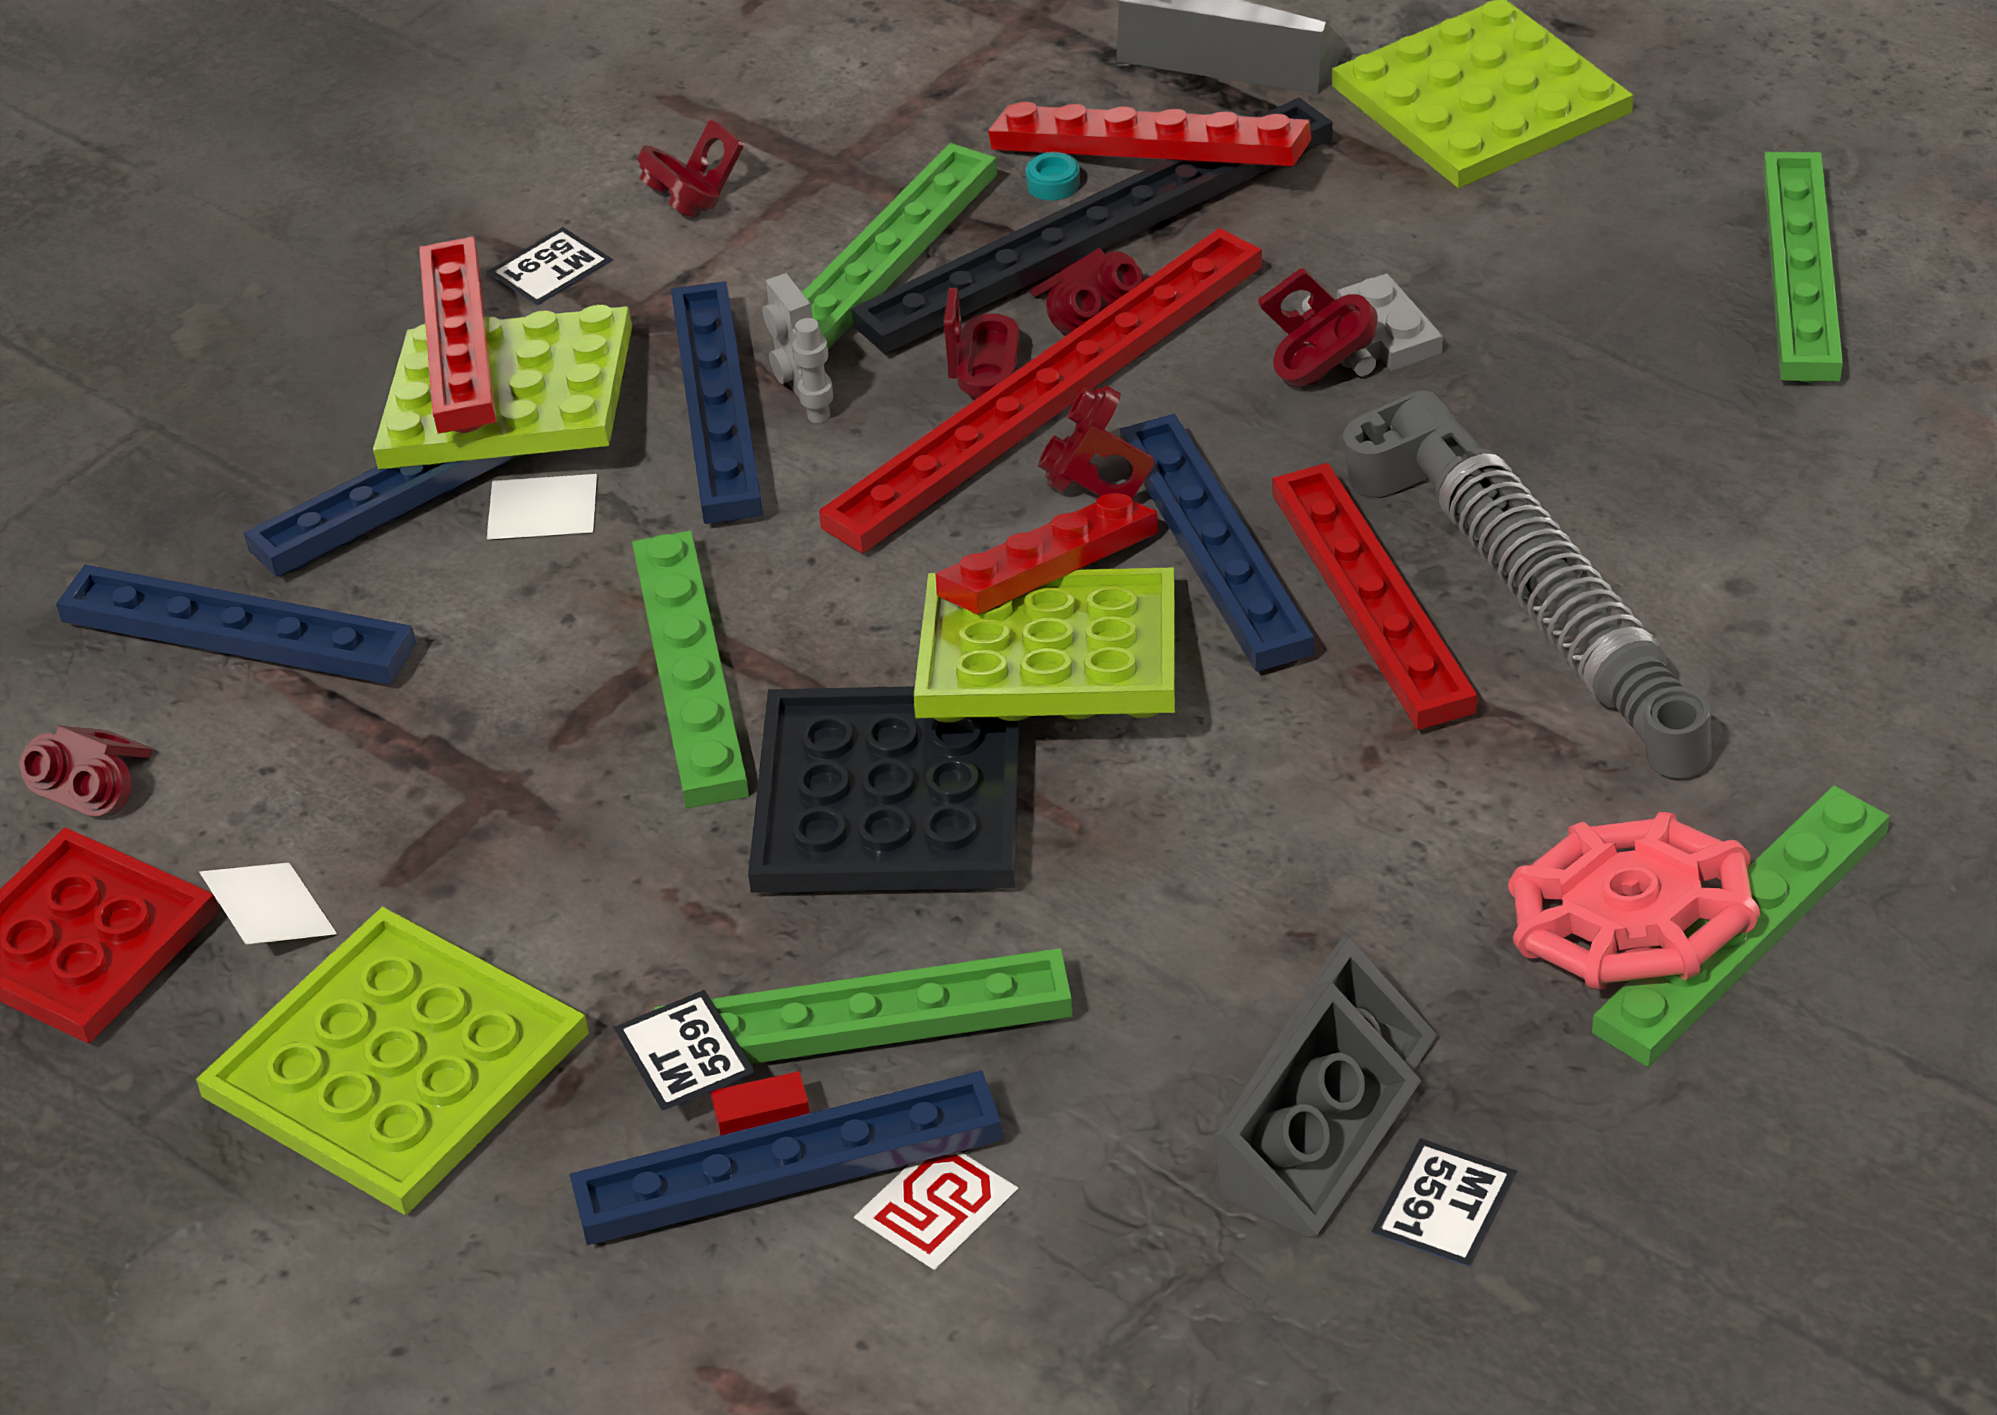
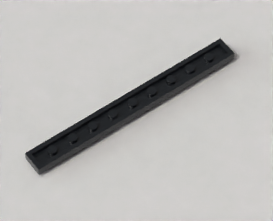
[851,97,1333,354]

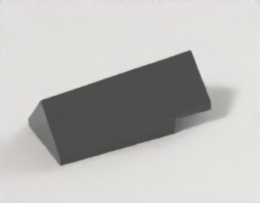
[1117,0,1347,94]
[1214,937,1437,1237]

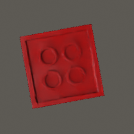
[0,827,219,1044]

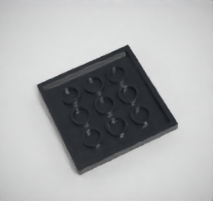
[748,686,1021,893]

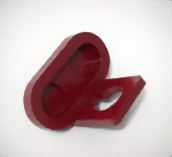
[637,120,744,218]
[1030,248,1144,335]
[1258,268,1378,387]
[944,288,1020,400]
[1038,385,1154,499]
[19,725,153,817]

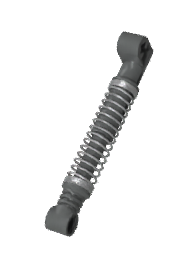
[1343,390,1712,778]

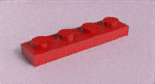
[935,493,1158,615]

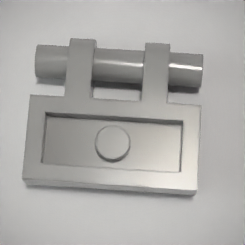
[762,273,834,423]
[1302,273,1443,376]

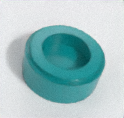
[1025,152,1080,201]

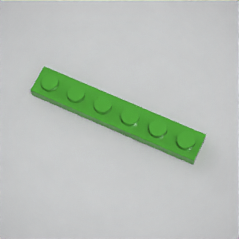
[773,143,997,349]
[1763,152,1843,382]
[632,531,749,809]
[1592,785,1890,1068]
[654,948,1073,1064]

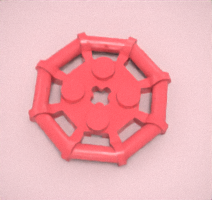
[1508,812,1760,990]

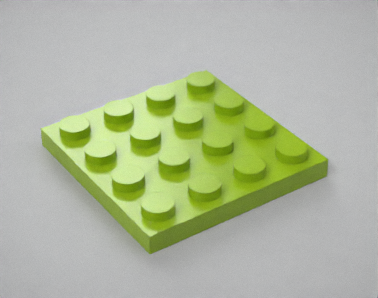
[1332,0,1633,189]
[373,305,632,469]
[914,567,1175,722]
[196,907,589,1216]

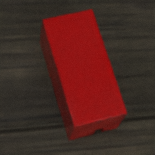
[710,1071,810,1136]

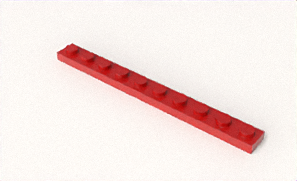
[819,228,1262,554]

